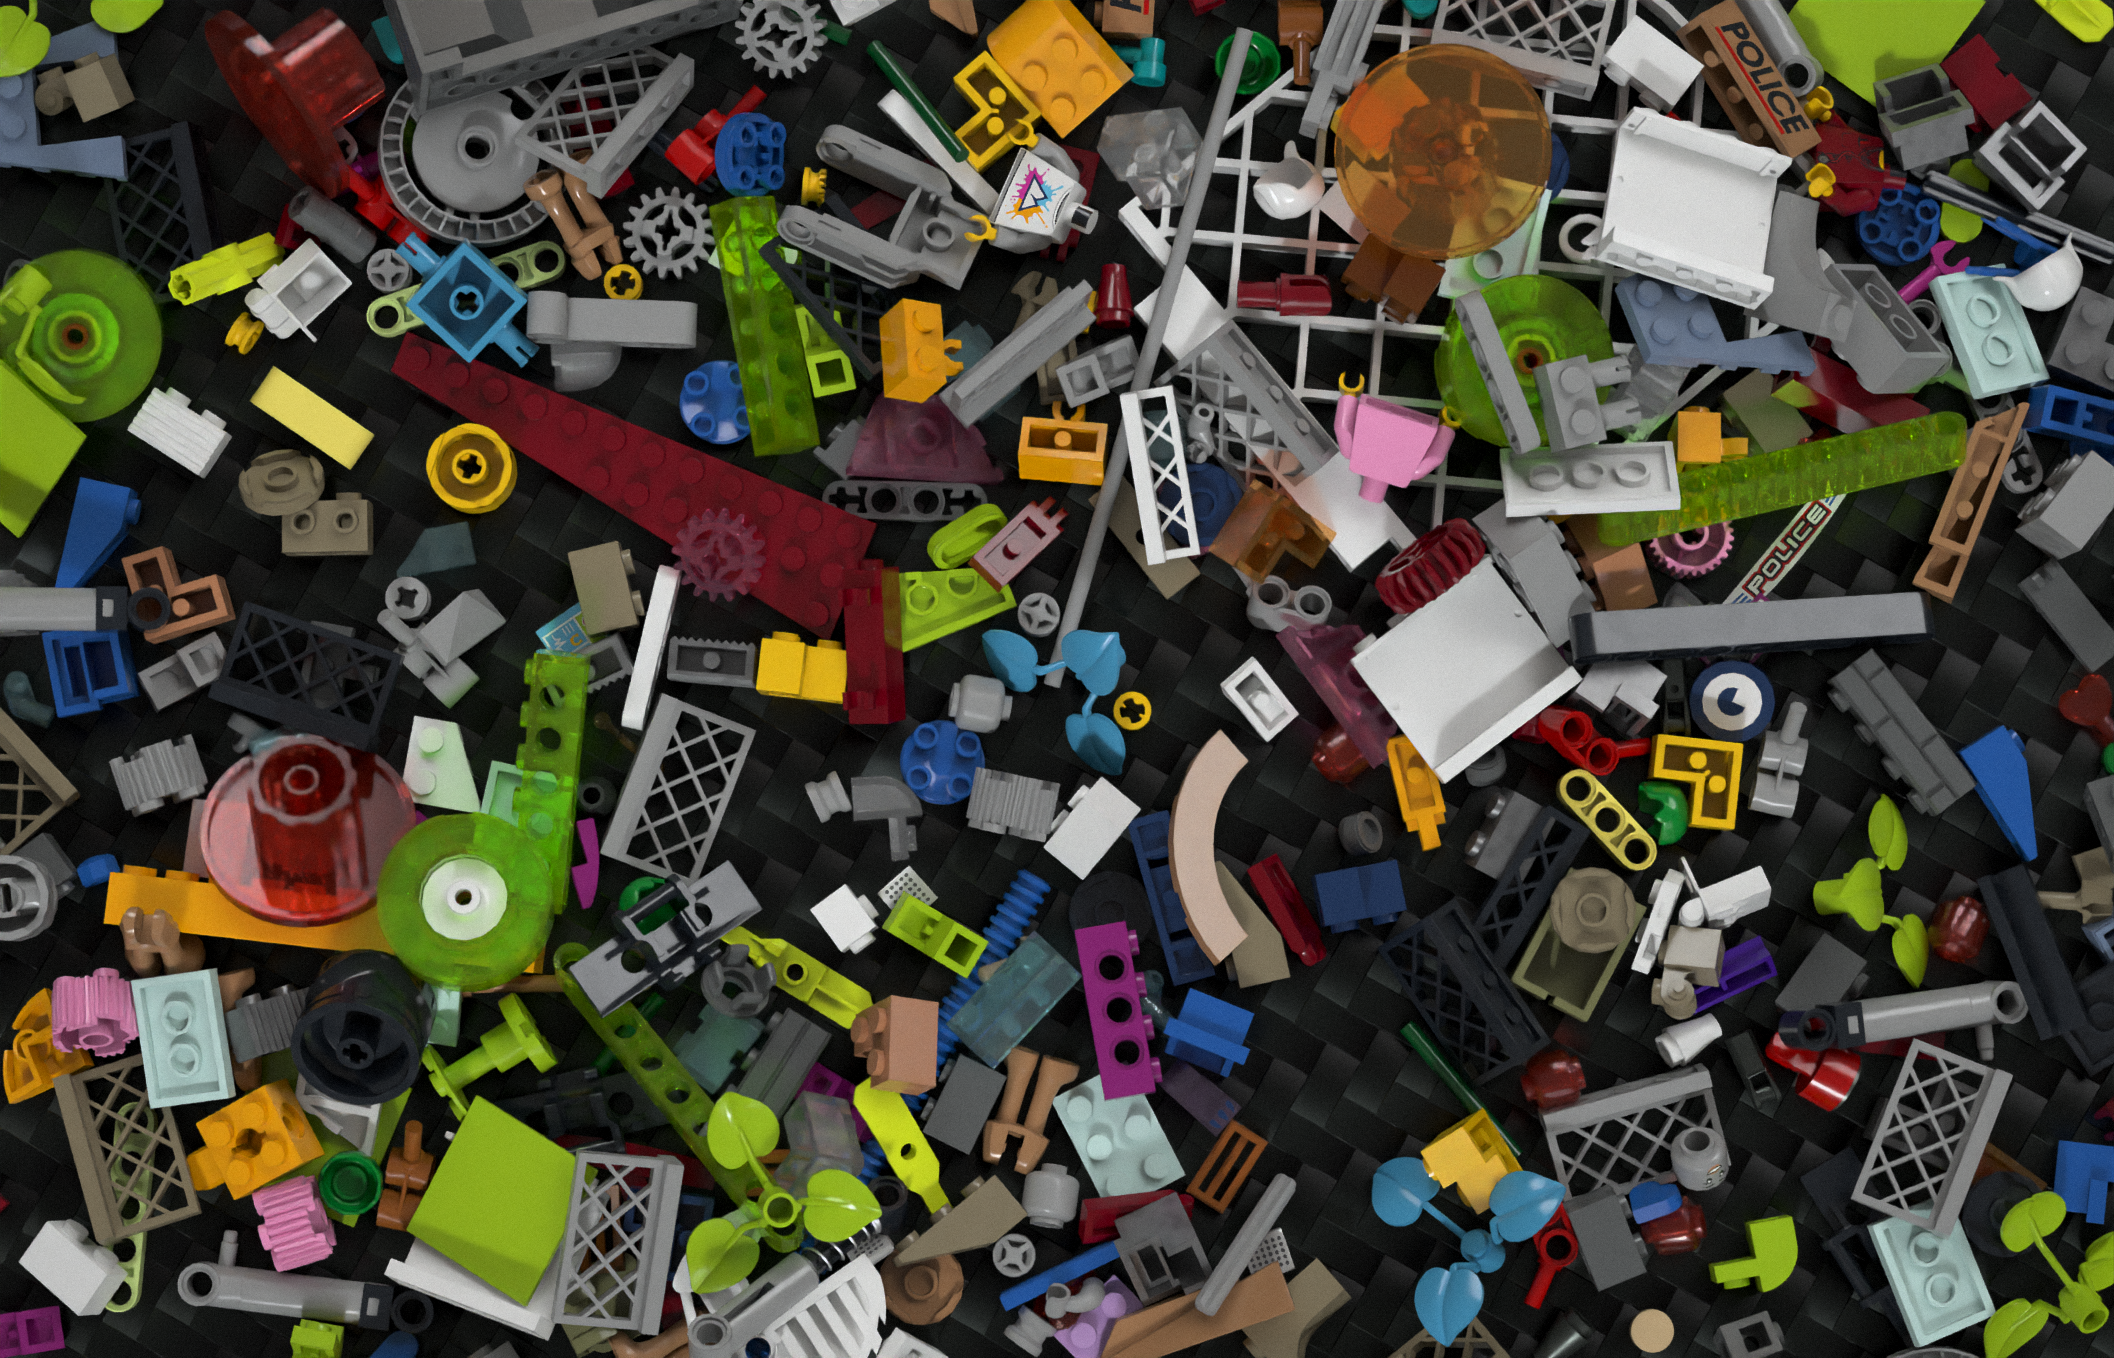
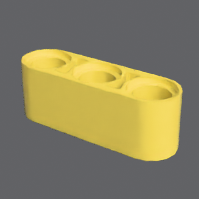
[250,366,374,470]
[1556,769,1657,872]

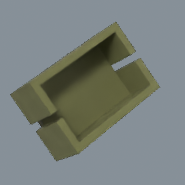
[1508,867,1647,1022]

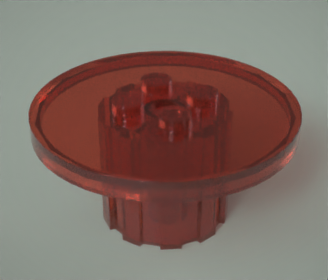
[205,7,386,199]
[199,734,417,928]

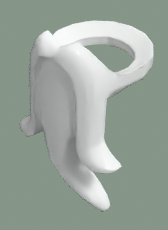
[1559,214,1613,269]

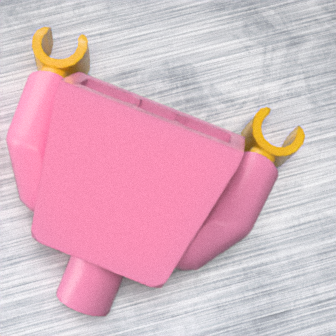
[1334,372,1467,503]

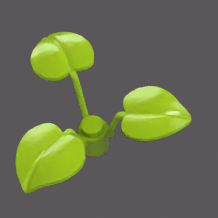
[0,0,164,77]
[0,264,87,404]
[1813,794,1929,988]
[686,1091,882,1294]
[1984,1192,2114,1358]

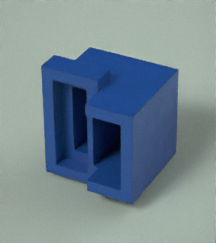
[42,630,141,718]
[1163,988,1254,1077]
[2054,1140,2114,1224]

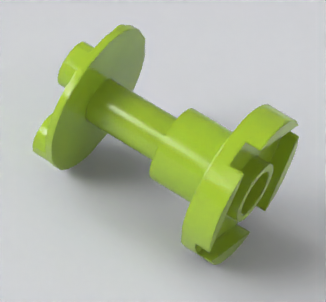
[422,992,558,1123]

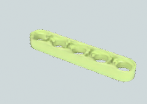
[366,241,567,338]
[103,1102,158,1312]

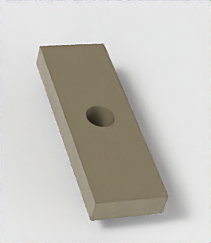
[1088,476,1200,600]

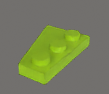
[899,568,1017,653]

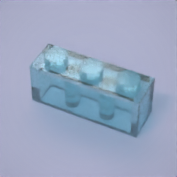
[946,931,1082,1070]

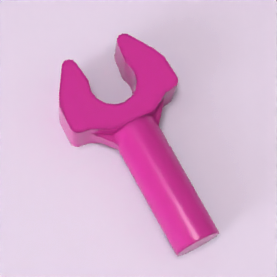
[1897,240,1970,305]

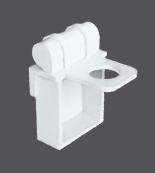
[245,238,352,343]
[1678,857,1771,930]

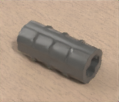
[287,186,377,263]

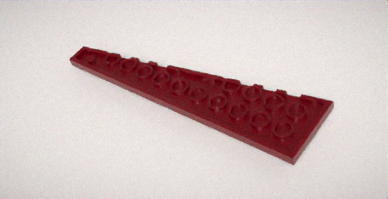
[391,332,878,641]

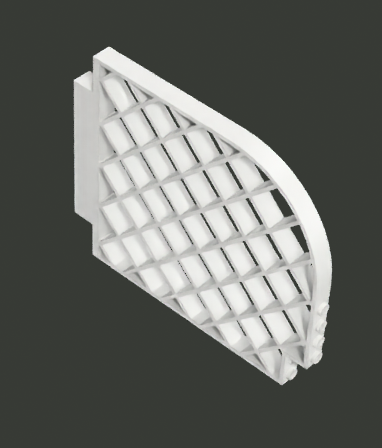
[1118,0,1835,573]

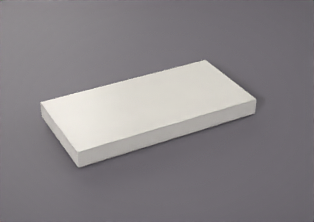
[1500,441,1681,517]

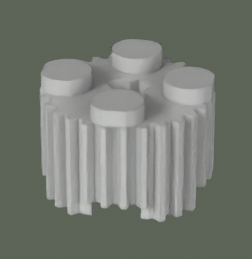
[109,734,208,817]
[966,767,1060,842]

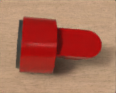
[1765,1032,1862,1111]

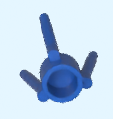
[1965,216,2058,277]

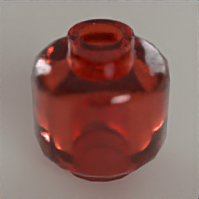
[1312,720,1376,783]
[1927,896,1990,963]
[1520,1049,1586,1110]
[1641,1196,1707,1256]

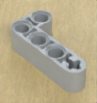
[526,291,698,348]

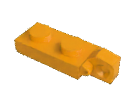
[1383,734,1446,851]

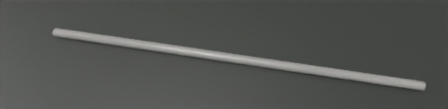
[1044,27,1253,688]

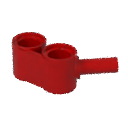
[665,84,767,185]
[336,164,433,253]
[1538,704,1652,776]
[1523,1202,1579,1309]

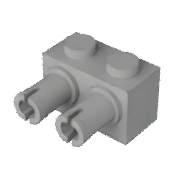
[1531,354,1642,453]

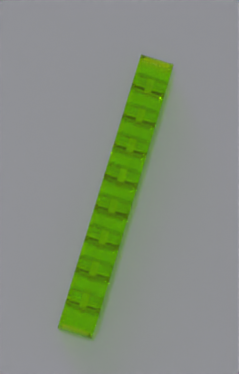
[1596,411,1967,547]
[553,942,804,1253]

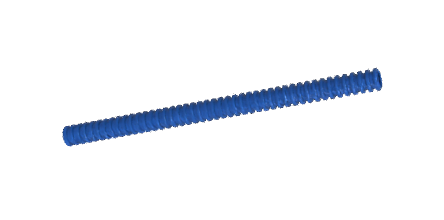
[745,869,1051,1358]

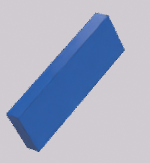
[999,1240,1120,1311]

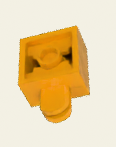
[187,1078,325,1200]

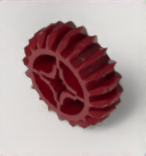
[1375,518,1486,614]

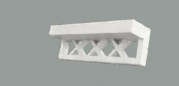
[1120,385,1201,565]

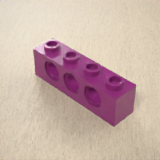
[1075,921,1163,1102]

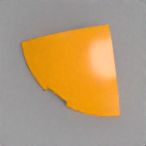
[3,988,95,1104]

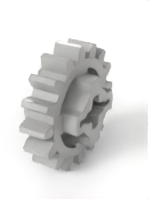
[735,0,828,79]
[623,187,716,280]

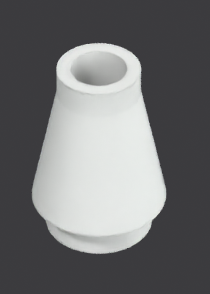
[1655,1013,1722,1068]

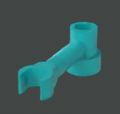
[1107,37,1167,87]

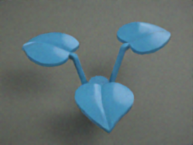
[982,630,1126,775]
[1372,1157,1566,1347]

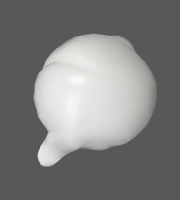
[1253,140,1325,220]
[1993,230,2083,311]

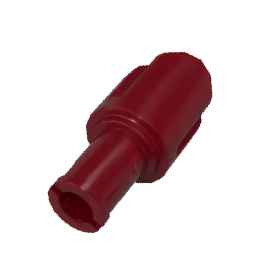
[1237,273,1332,316]

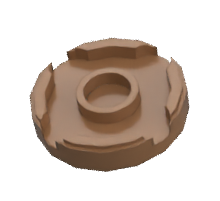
[880,1248,964,1325]

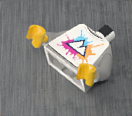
[964,118,1098,254]

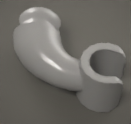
[1045,1277,1105,1318]

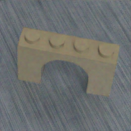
[1242,1258,1405,1358]

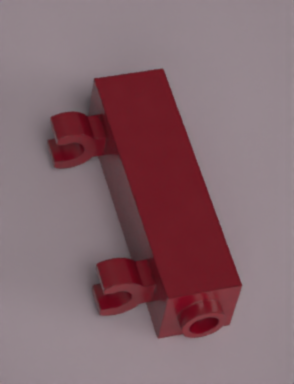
[1770,335,1930,460]
[837,559,906,724]

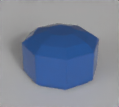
[77,854,120,888]

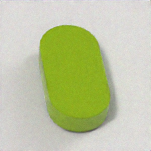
[1940,159,1989,245]
[927,504,1008,570]

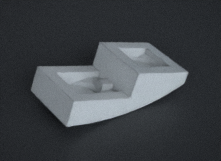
[1054,334,1139,408]
[136,631,235,713]

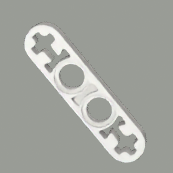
[877,89,999,217]
[621,565,682,731]

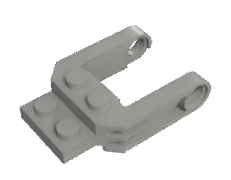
[1299,0,1385,139]
[777,125,991,290]

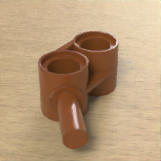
[1277,0,1323,85]
[376,1120,436,1232]

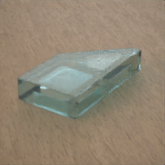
[397,521,476,578]

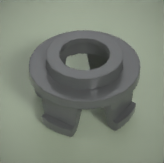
[701,944,777,1019]

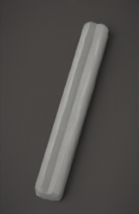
[1195,1173,1296,1316]

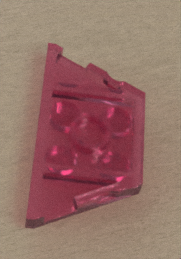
[846,391,1003,485]
[1276,625,1398,769]

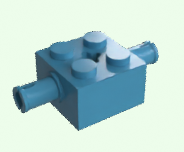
[394,232,540,368]

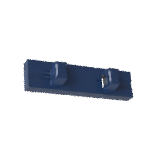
[1128,810,1215,987]

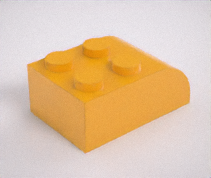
[987,0,1134,139]

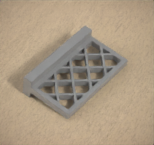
[1425,0,1616,101]
[515,46,694,199]
[939,279,1097,429]
[1153,319,1340,513]
[599,693,756,887]
[1851,1038,2013,1240]
[1537,1063,1731,1203]
[551,1150,684,1335]

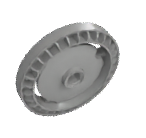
[377,79,573,248]

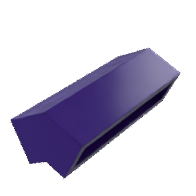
[1681,936,1778,1020]

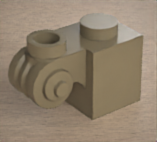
[35,51,135,122]
[1652,925,1725,1020]

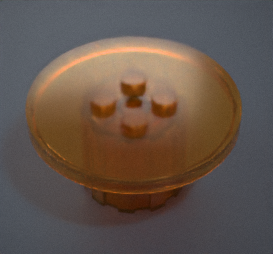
[1334,43,1553,260]

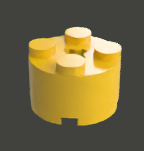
[426,423,517,514]

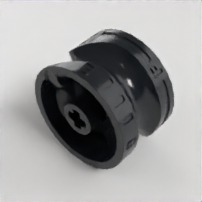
[290,949,437,1105]

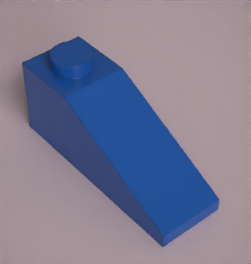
[2021,384,2114,449]
[55,477,141,588]
[1955,725,2038,862]

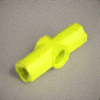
[168,232,285,306]

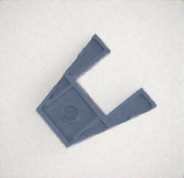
[0,21,128,182]
[1615,273,1816,376]

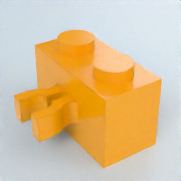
[879,298,964,403]
[1018,401,1109,486]
[1667,406,1748,486]

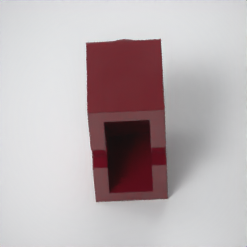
[1939,34,2033,137]

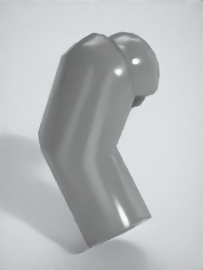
[1184,403,1215,463]

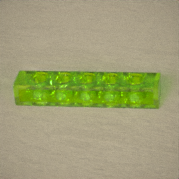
[709,196,820,456]
[505,649,591,914]

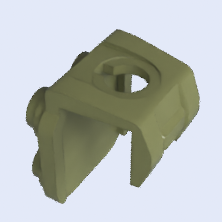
[561,1252,641,1358]

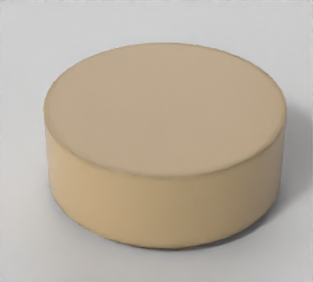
[1629,1309,1674,1353]

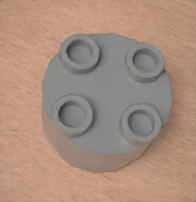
[0,855,58,941]

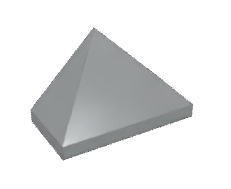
[417,589,506,667]

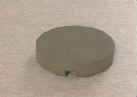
[239,449,325,516]
[1549,867,1636,954]

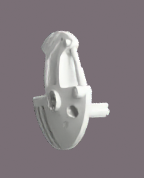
[672,1204,886,1358]

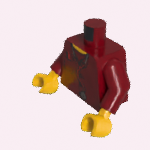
[1804,86,1907,217]

